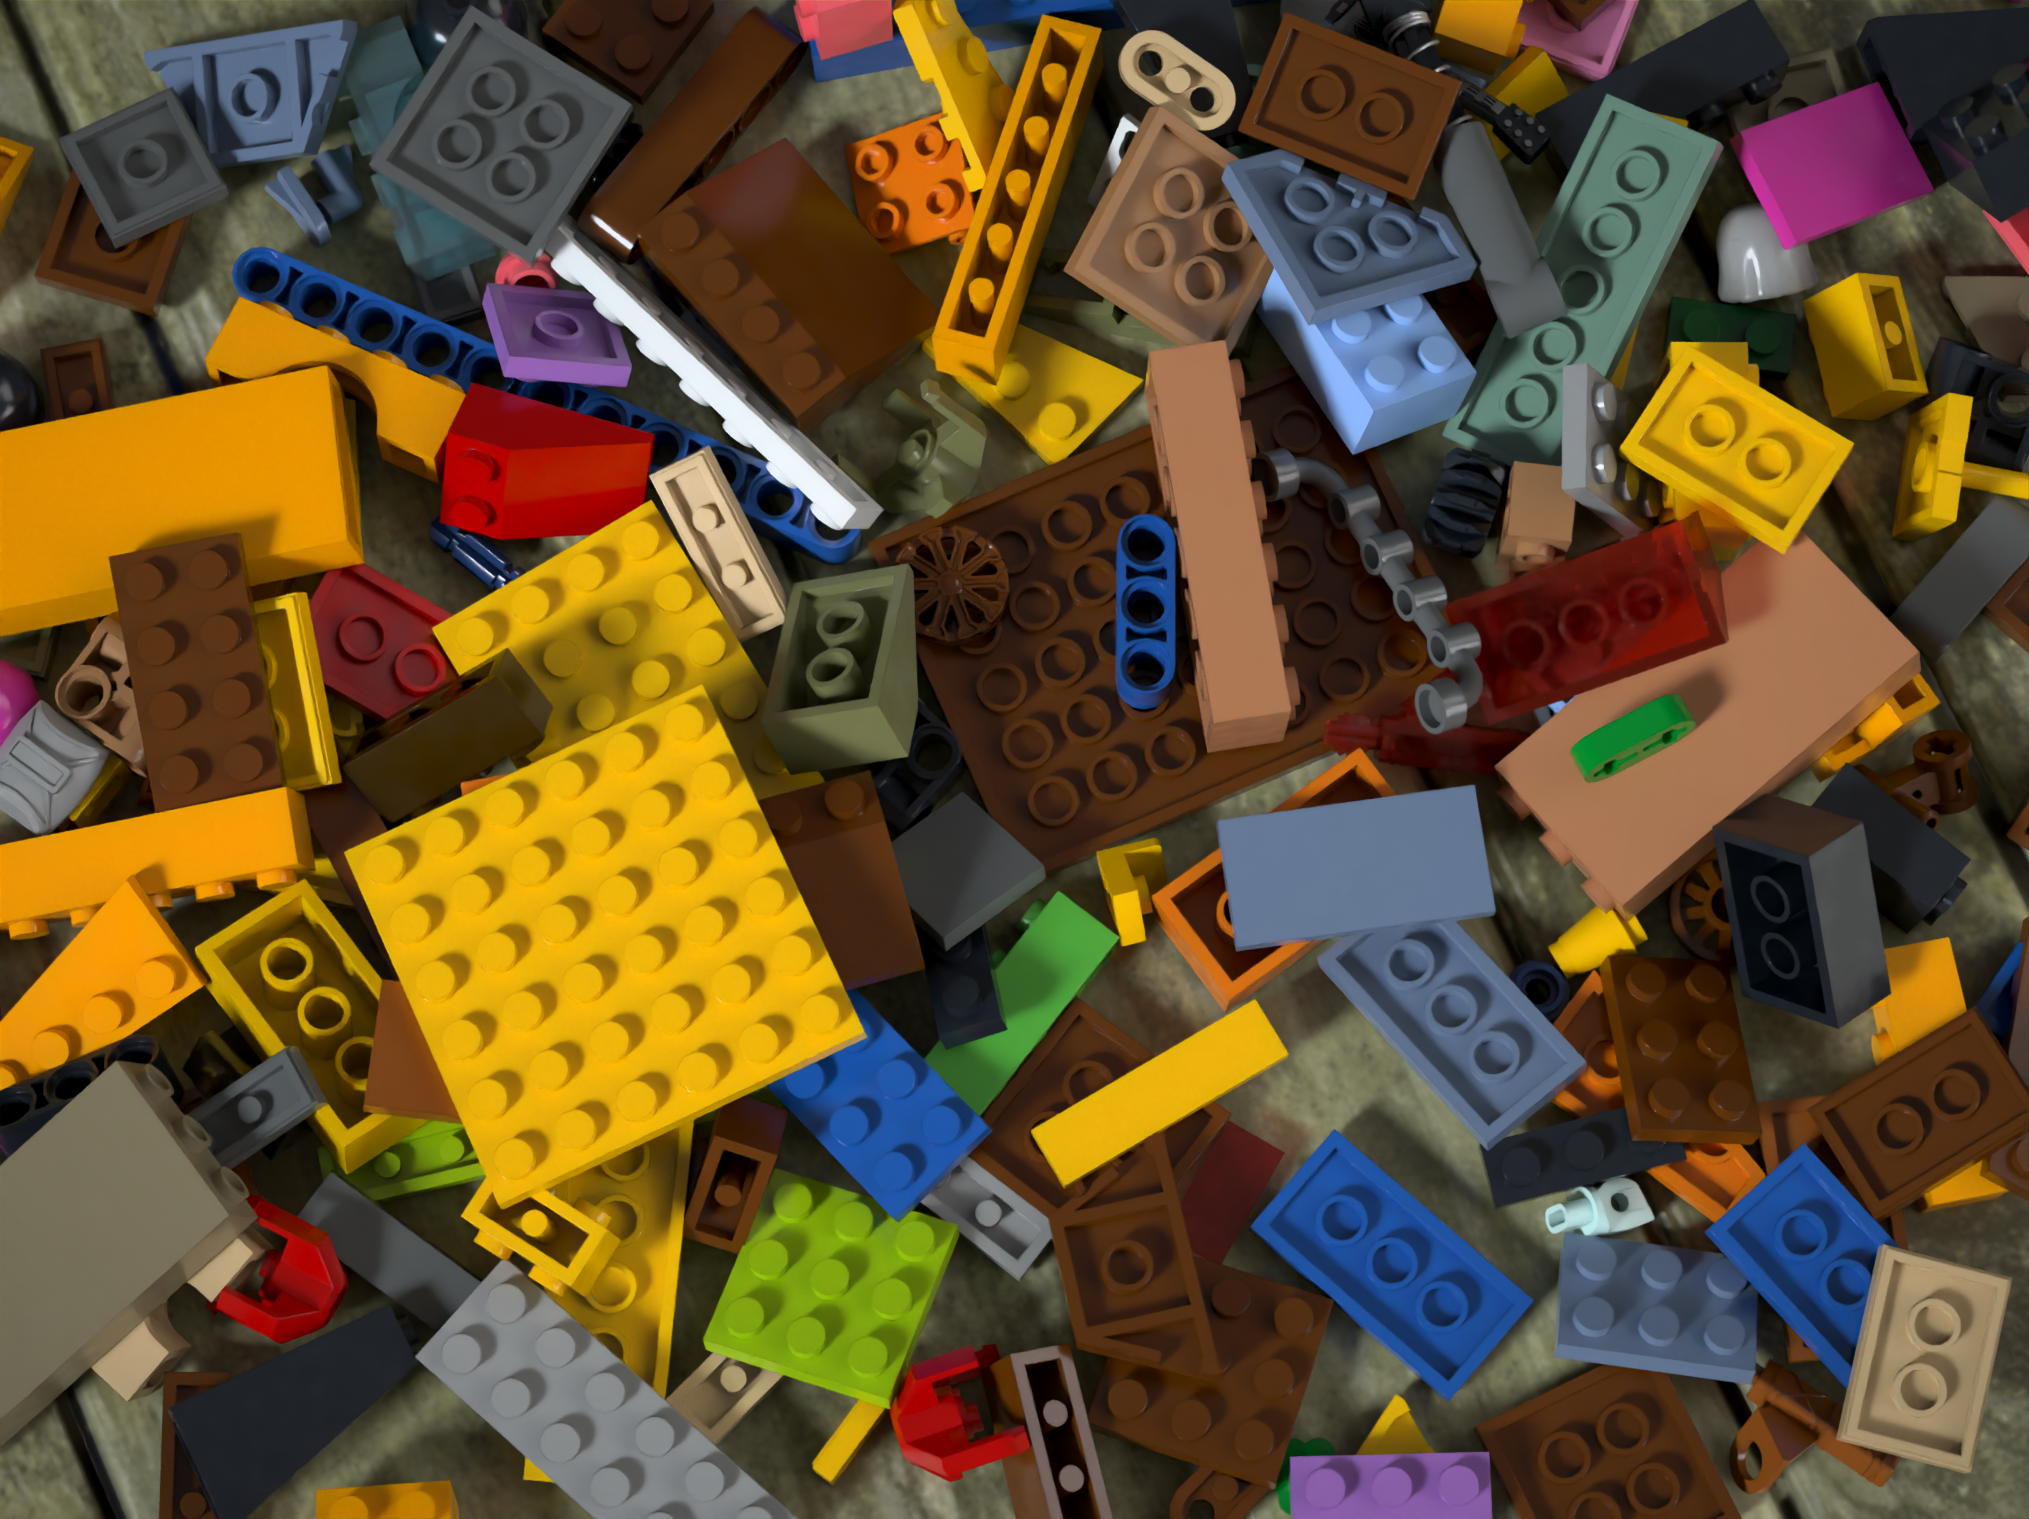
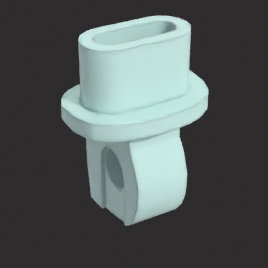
[1545,1178,1655,1237]

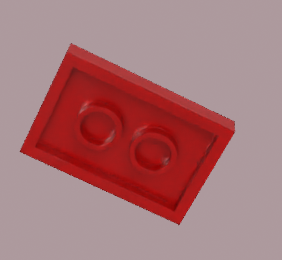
[309,563,459,722]

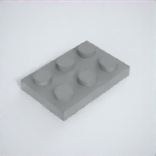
[1562,363,1661,540]

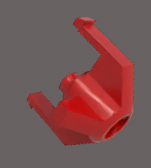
[206,1194,348,1344]
[889,1344,1030,1483]

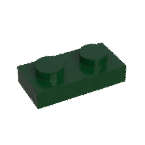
[1662,297,1796,381]

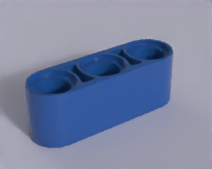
[1115,514,1175,709]

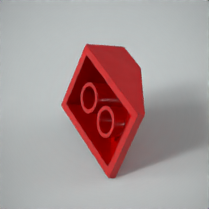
[440,382,655,540]

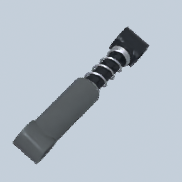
[1359,0,1568,339]

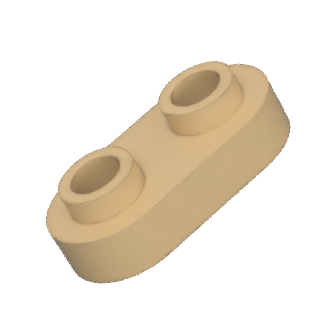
[1118,30,1236,132]

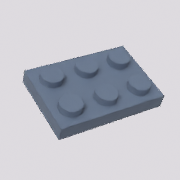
[1554,1232,1758,1385]

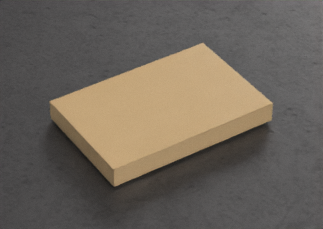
[1836,1244,2012,1474]

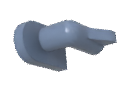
[265,143,364,247]

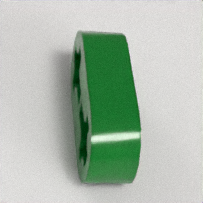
[1570,694,1696,783]

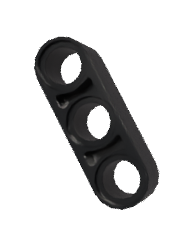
[0,1034,184,1160]

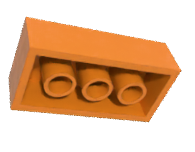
[1151,747,1396,1013]

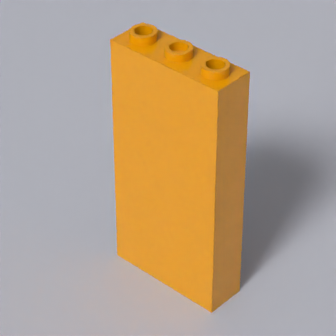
[0,365,365,637]

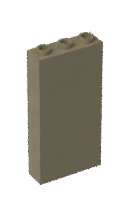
[0,1060,258,1448]

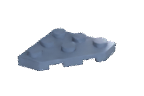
[1221,148,1477,326]

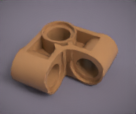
[55,611,148,777]

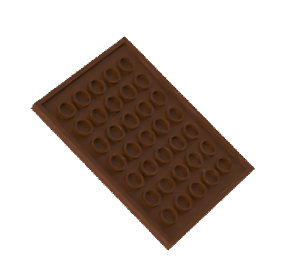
[868,365,1487,877]

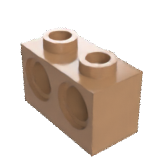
[1494,461,1575,582]

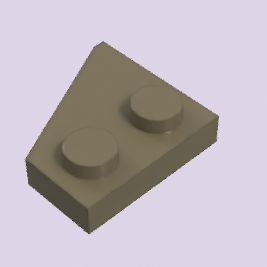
[1940,276,2029,403]

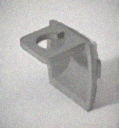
[0,699,112,837]

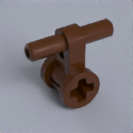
[1853,729,1979,831]

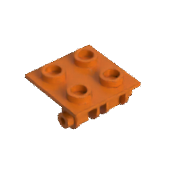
[845,112,976,256]

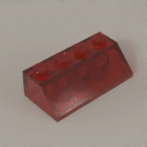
[1445,510,1729,725]

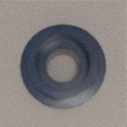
[1508,960,1570,1022]

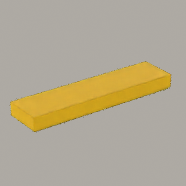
[1031,999,1289,1189]

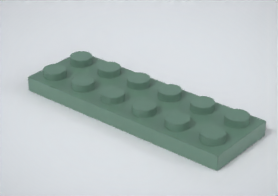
[1442,94,1724,468]

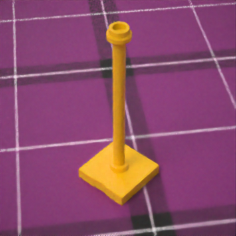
[1892,392,2029,542]

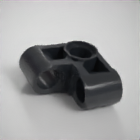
[1921,336,2029,472]
[873,697,965,842]

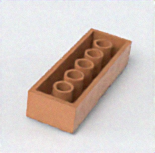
[1144,340,1300,753]

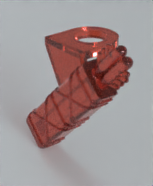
[1323,668,1531,775]

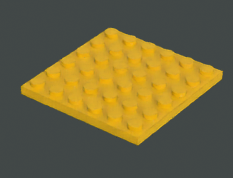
[344,684,867,1210]

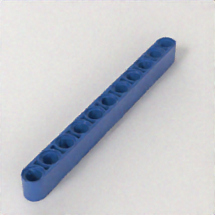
[232,247,863,565]

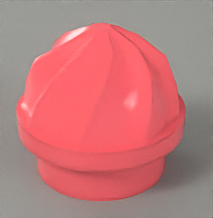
[495,253,558,289]

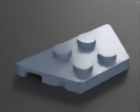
[144,19,357,169]

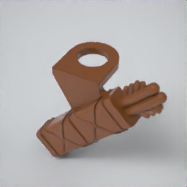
[1729,1358,1901,1494]

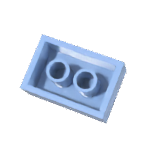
[1255,269,1477,455]

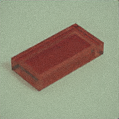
[1180,1120,1285,1264]

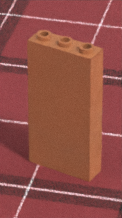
[1494,530,1921,922]

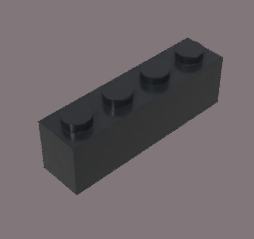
[1534,0,1790,185]

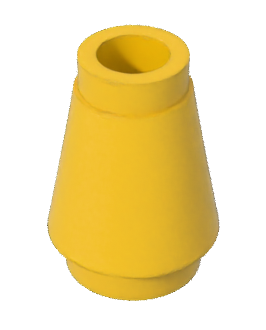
[1547,906,1648,980]

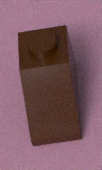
[683,1096,788,1254]

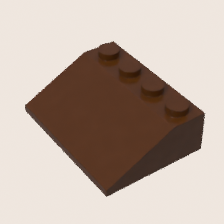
[636,137,940,435]
[757,770,926,991]

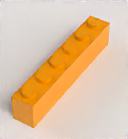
[932,14,1104,386]
[0,787,316,940]

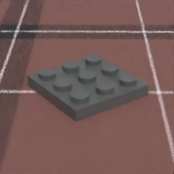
[369,5,633,268]

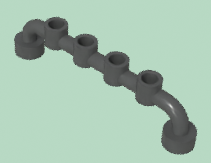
[1250,447,1483,734]

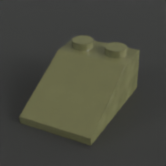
[760,563,918,775]

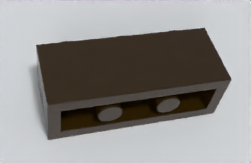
[342,648,553,825]

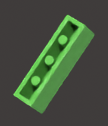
[916,890,1120,1118]

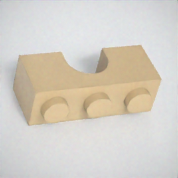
[91,1225,275,1402]

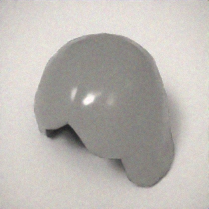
[1716,200,1820,303]

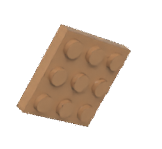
[1063,105,1274,358]

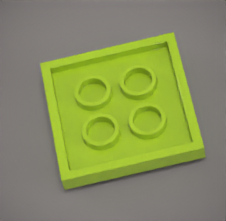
[703,1168,959,1409]

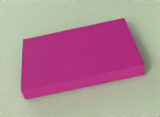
[1729,82,1934,251]

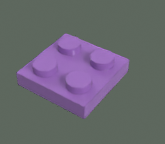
[482,283,632,388]

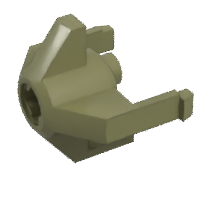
[831,379,986,519]

